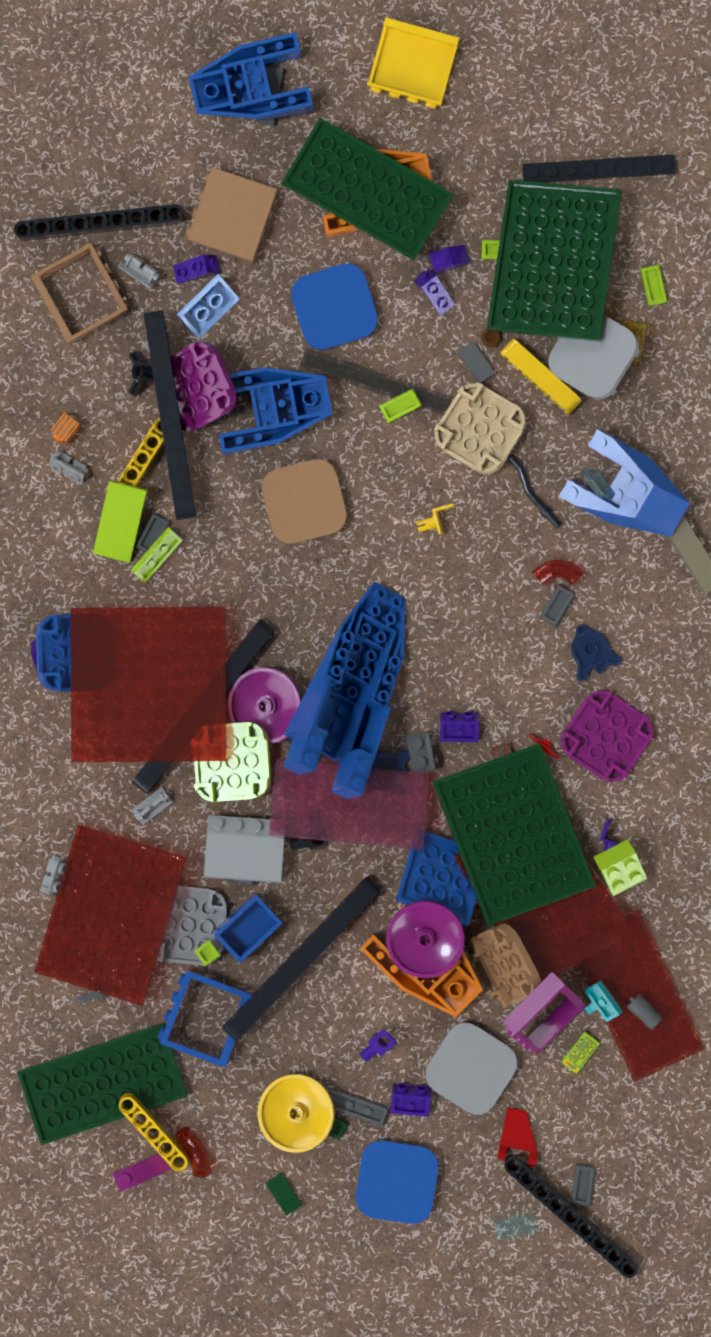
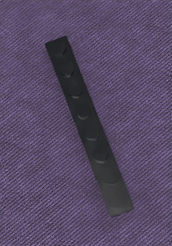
[522,154,676,183]

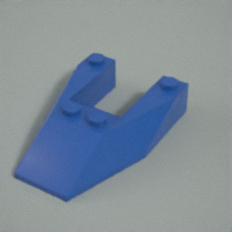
[189,32,314,119]
[219,367,332,456]
[559,429,690,537]

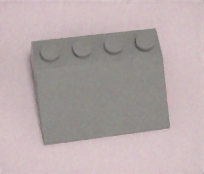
[204,815,285,883]

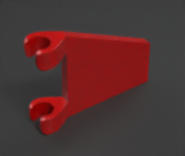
[497,1107,537,1167]

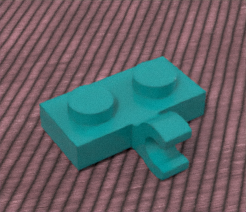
[584,980,623,1022]

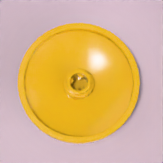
[258,1074,335,1153]

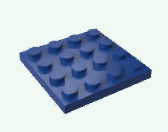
[395,829,476,926]

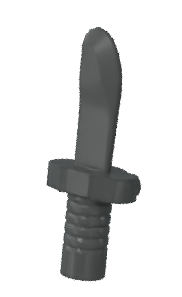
[75,984,116,1003]

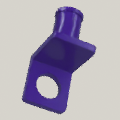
[599,819,620,852]
[360,1029,396,1062]

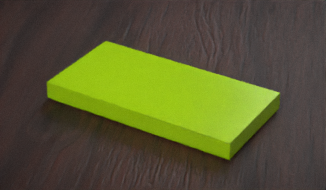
[93,480,148,563]

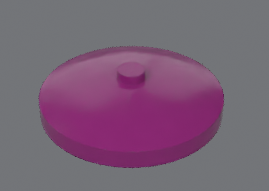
[228,667,302,744]
[386,900,464,978]

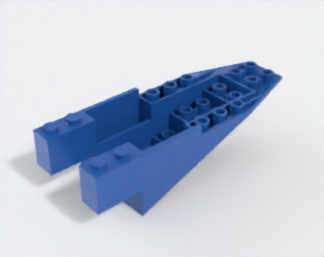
[283,581,405,799]

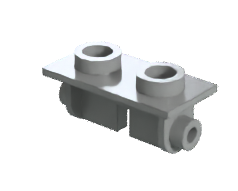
[119,253,160,289]
[49,451,89,484]
[131,787,173,825]
[41,855,68,896]

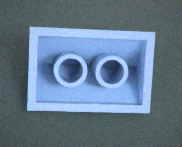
[177,274,240,339]

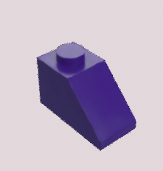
[428,245,471,275]

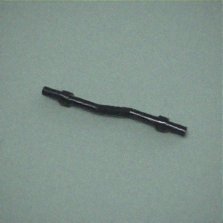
[507,452,561,528]

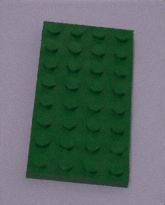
[281,117,453,261]
[17,1022,188,1145]

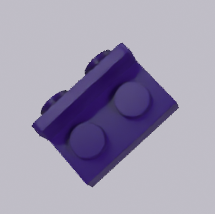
[440,711,479,742]
[390,1083,431,1117]

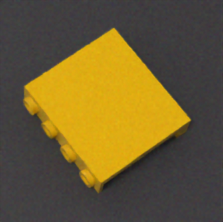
[367,17,459,109]

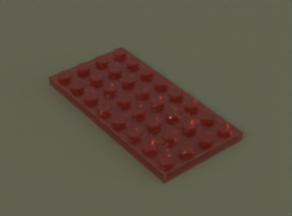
[569,909,704,1082]

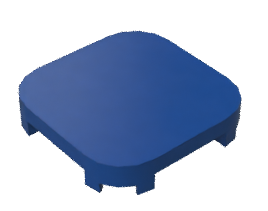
[291,263,377,351]
[36,613,116,692]
[356,1139,438,1224]

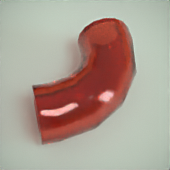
[531,559,585,586]
[176,1127,211,1178]

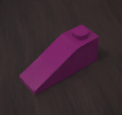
[113,1153,172,1192]

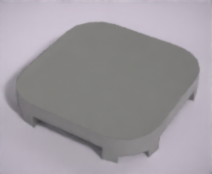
[548,316,640,400]
[146,885,227,966]
[425,1022,517,1115]

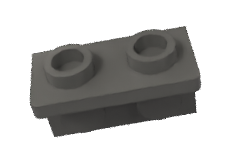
[406,732,438,774]

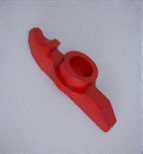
[529,733,559,759]

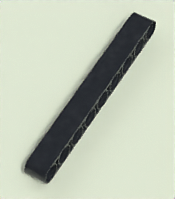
[14,204,184,241]
[504,1155,638,1278]

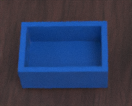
[212,894,282,963]

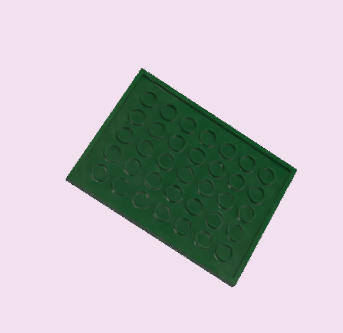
[487,180,622,342]
[432,743,596,927]

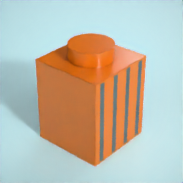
[51,412,81,444]

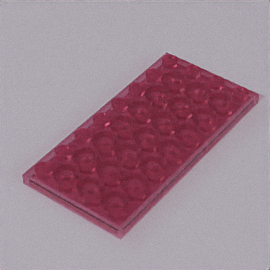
[269,759,429,850]

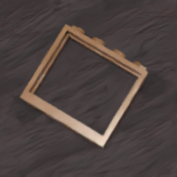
[31,243,130,345]

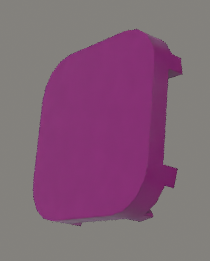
[154,341,236,432]
[561,691,653,782]

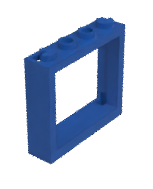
[157,970,252,1068]

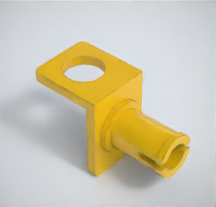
[416,503,456,535]

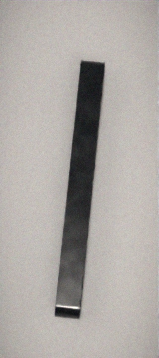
[144,310,196,520]
[131,618,276,794]
[222,876,381,1042]

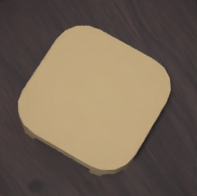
[434,382,526,474]

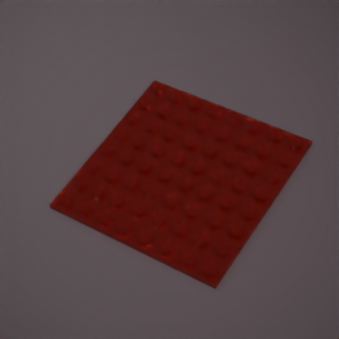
[71,607,226,762]

